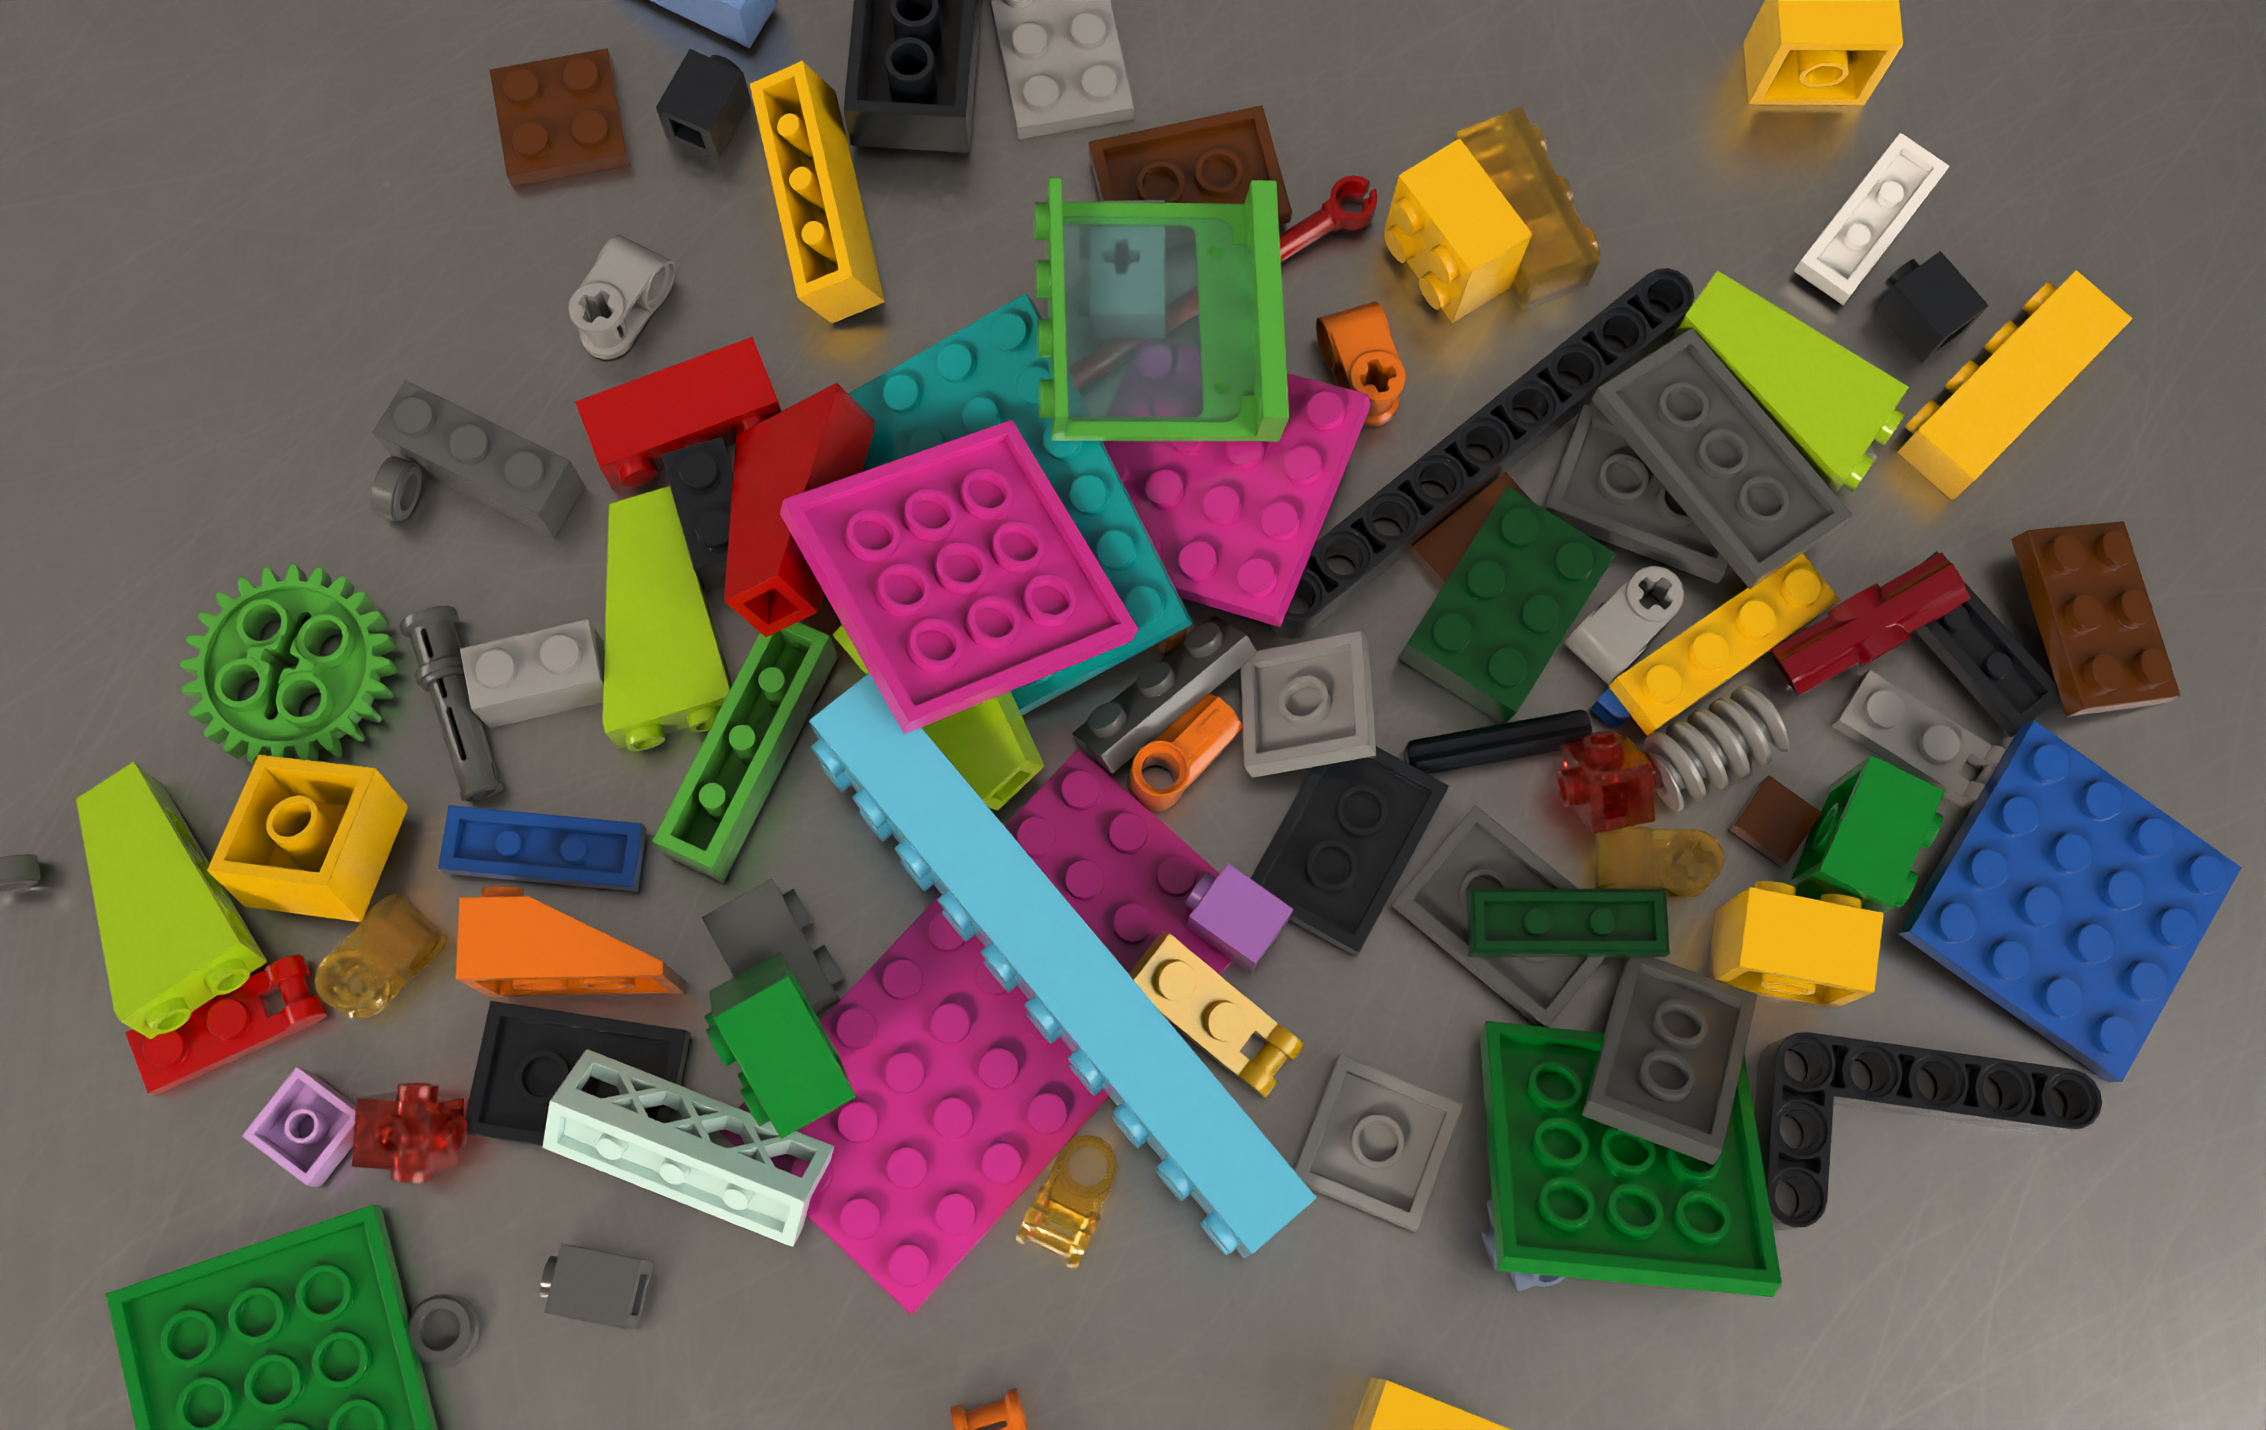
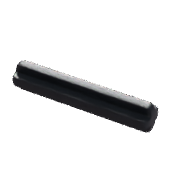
[1405,710,1593,774]

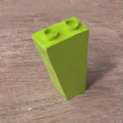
[1673,270,1909,495]
[602,486,733,751]
[832,625,1045,810]
[76,762,267,1039]

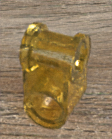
[1594,825,1725,898]
[315,892,448,1020]
[1015,1135,1118,1271]

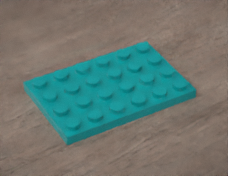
[848,293,1193,715]

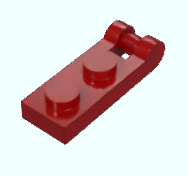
[125,954,327,1096]

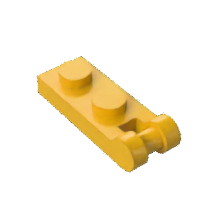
[1129,931,1305,1098]

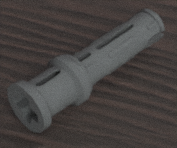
[400,606,503,802]

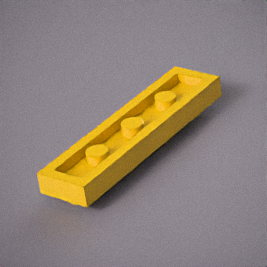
[1608,554,1841,737]

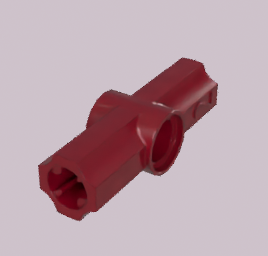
[1770,552,1971,697]

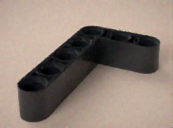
[1754,1032,2102,1230]

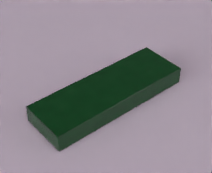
[1466,889,1670,957]

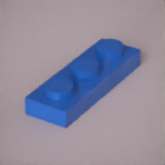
[438,805,647,892]

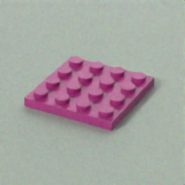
[1103,340,1371,627]
[780,420,1138,734]

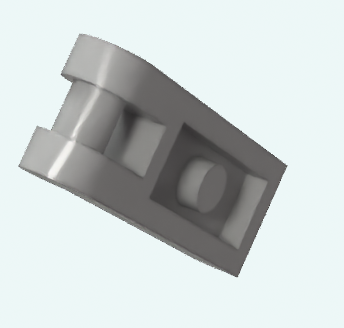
[1832,670,2006,812]

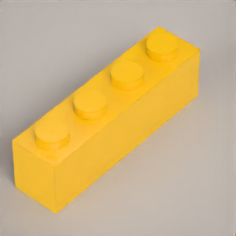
[750,61,885,323]
[1898,270,2133,501]

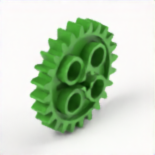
[180,564,399,765]

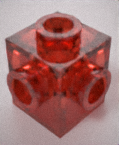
[1556,731,1656,835]
[352,1083,468,1183]

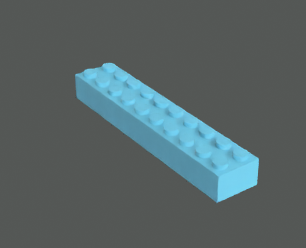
[809,673,1317,1258]

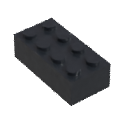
[843,0,982,153]

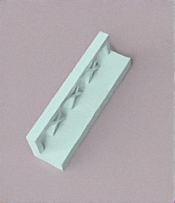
[542,1049,834,1247]

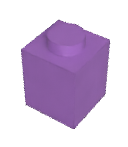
[1185,863,1294,973]

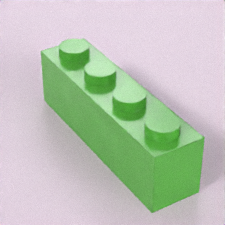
[652,622,838,883]

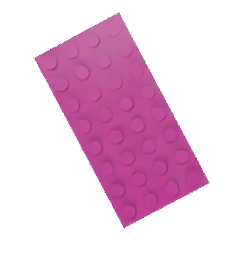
[719,748,1233,1315]

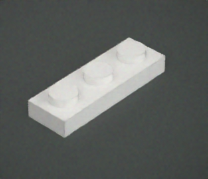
[1794,132,1950,305]

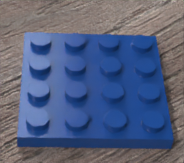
[1898,720,2242,1082]

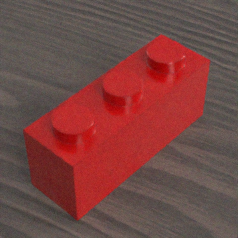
[575,337,781,489]

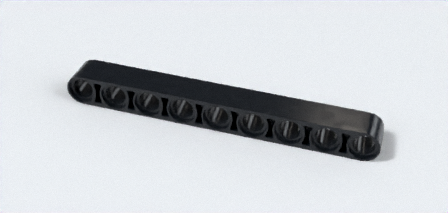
[1267,268,1694,639]

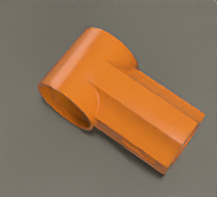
[1127,693,1243,812]

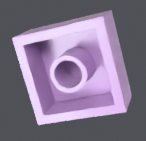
[242,1067,374,1188]

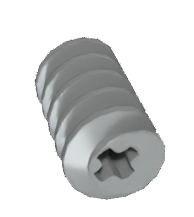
[1643,686,1789,813]

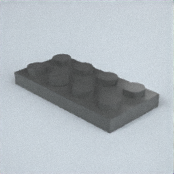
[1592,328,1852,589]

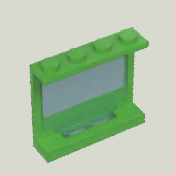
[1034,177,1289,442]

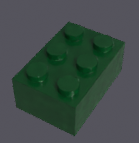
[1398,486,1616,724]

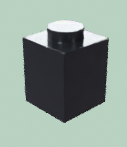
[656,49,752,160]
[1875,251,1989,363]

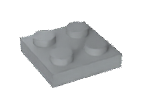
[1241,630,1376,778]
[1294,1054,1464,1232]

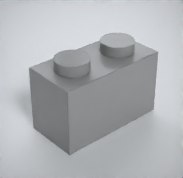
[460,619,604,729]

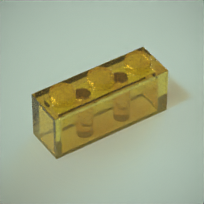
[1453,107,1601,311]

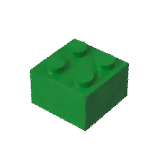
[1786,755,1945,913]
[704,951,856,1139]

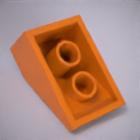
[455,886,686,997]

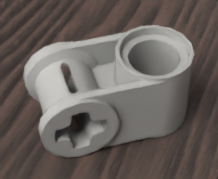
[568,235,676,360]
[1564,566,1684,685]

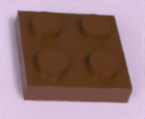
[490,48,631,187]

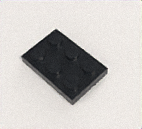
[1250,746,1449,957]
[462,1001,691,1147]

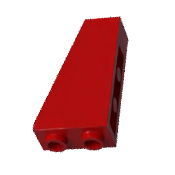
[724,382,875,637]

